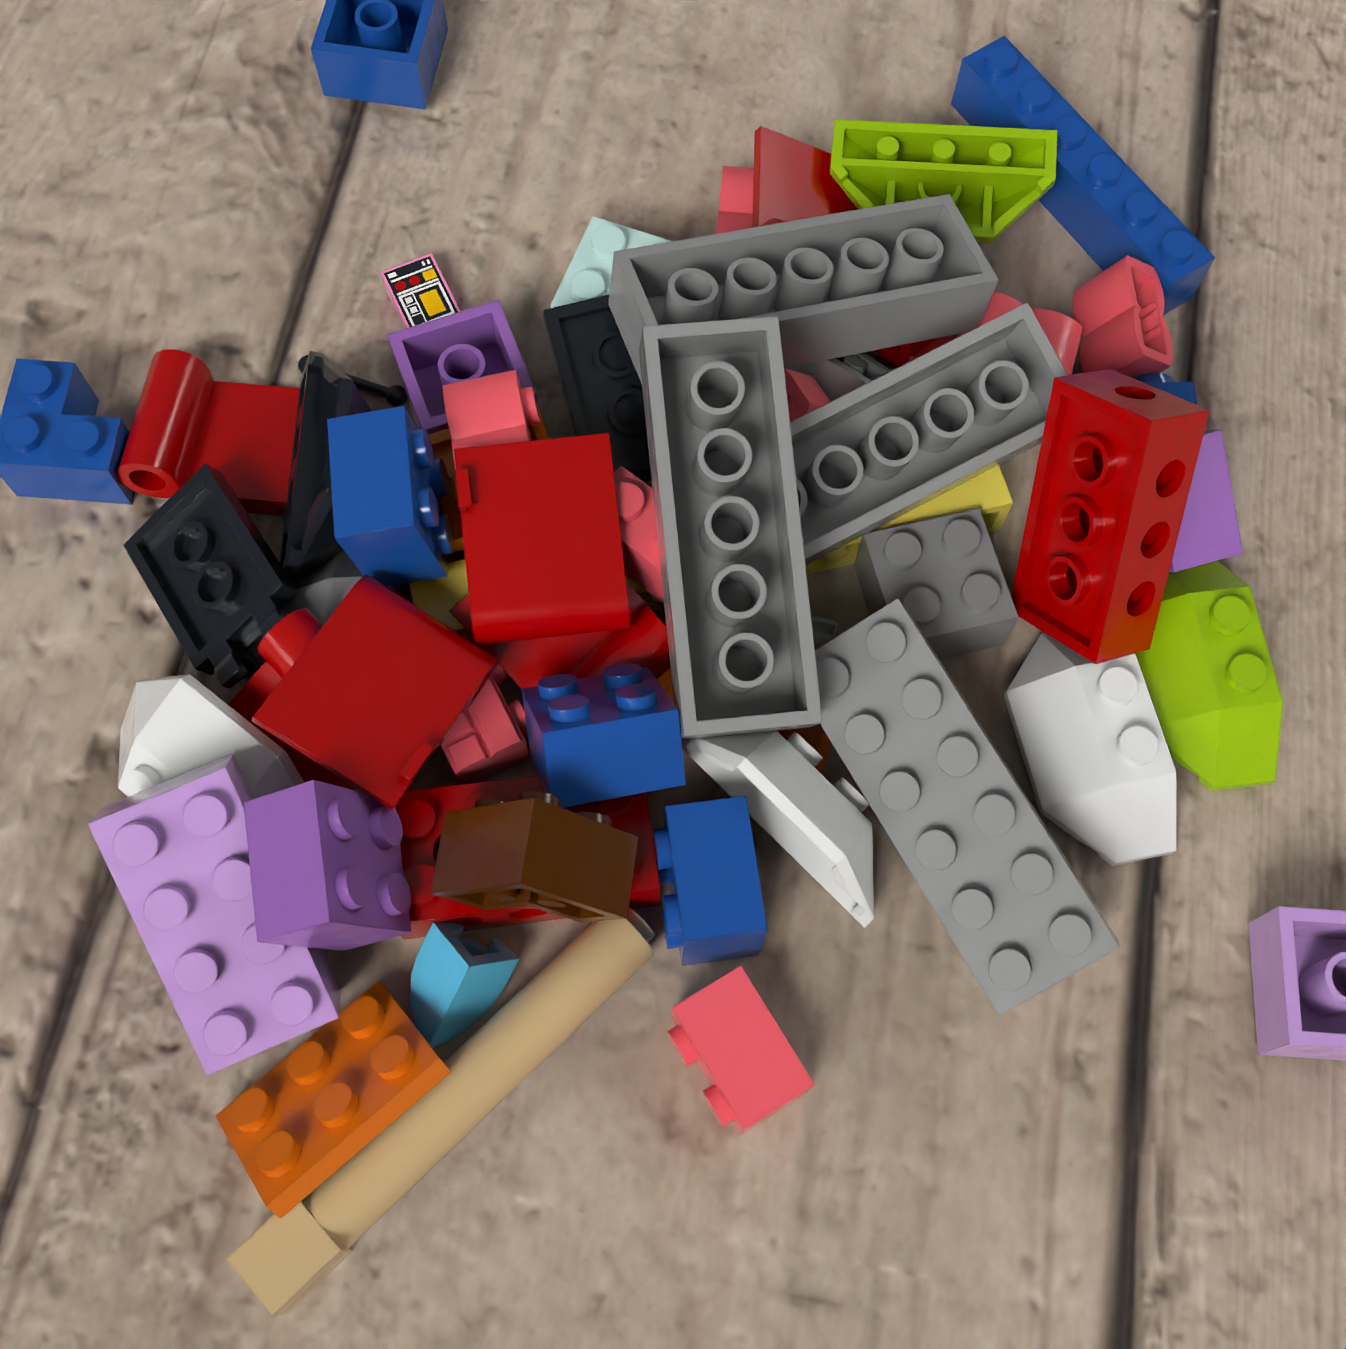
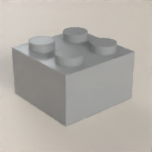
[854,508,1018,659]

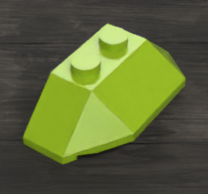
[830,119,1058,244]
[1135,561,1283,792]

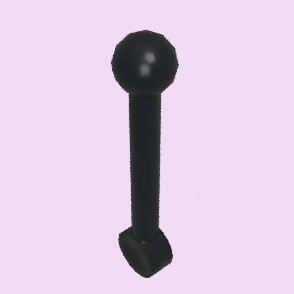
[298,355,408,407]

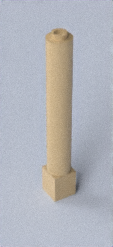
[227,907,655,1316]

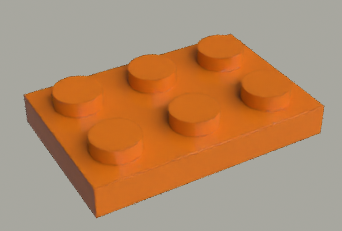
[215,980,451,1219]

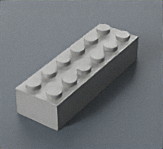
[608,194,999,384]
[790,302,1068,565]
[639,316,823,740]
[815,598,1120,1016]

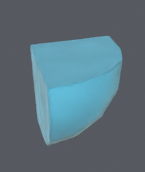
[410,922,520,1047]

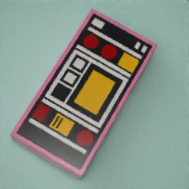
[380,253,461,329]

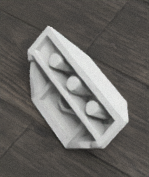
[1004,633,1176,866]
[118,674,304,799]
[681,731,874,928]

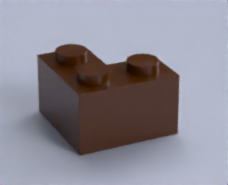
[430,791,638,922]

